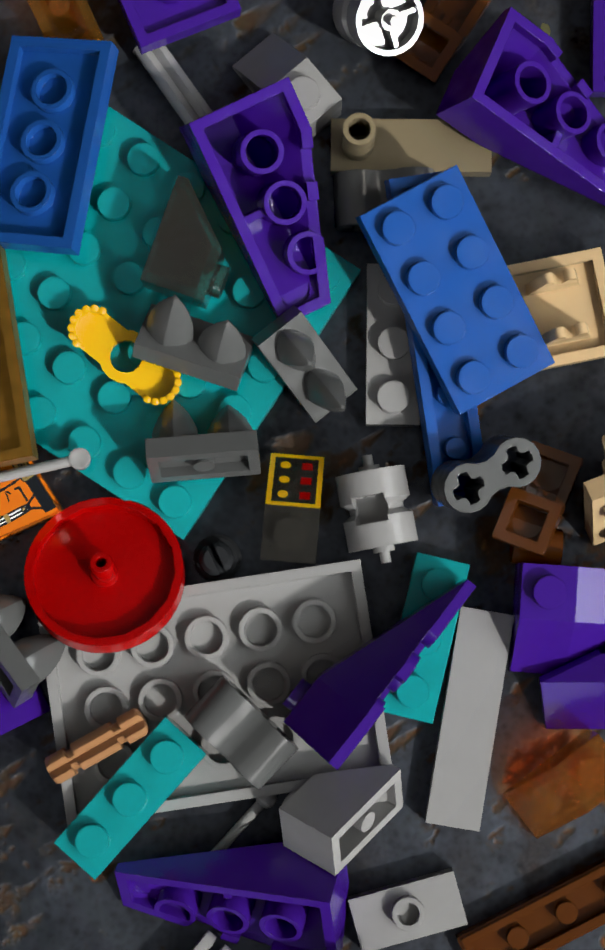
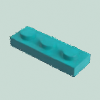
[384,552,470,724]
[54,716,208,880]

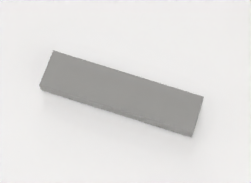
[424,606,515,832]

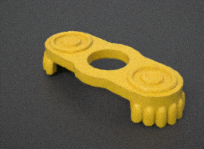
[67,304,182,406]

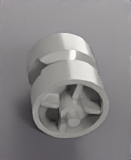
[332,0,424,56]
[335,454,418,564]

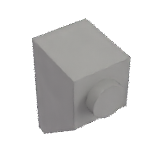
[232,33,342,138]
[279,764,403,876]

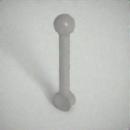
[0,448,91,483]
[211,795,277,851]

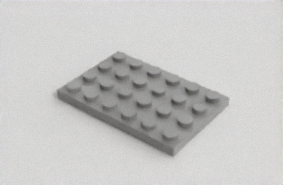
[38,559,392,827]

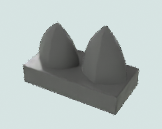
[132,295,254,391]
[251,305,358,423]
[145,400,261,483]
[0,594,65,708]

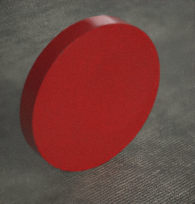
[24,497,185,653]

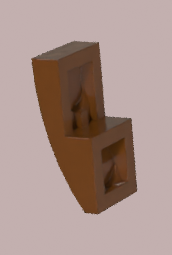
[394,0,492,83]
[492,440,584,557]

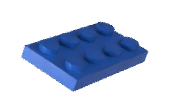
[0,35,119,256]
[355,165,555,415]

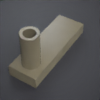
[330,112,492,177]

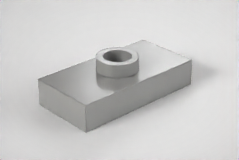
[348,868,468,950]

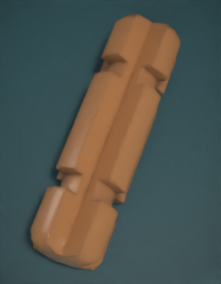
[44,708,150,784]

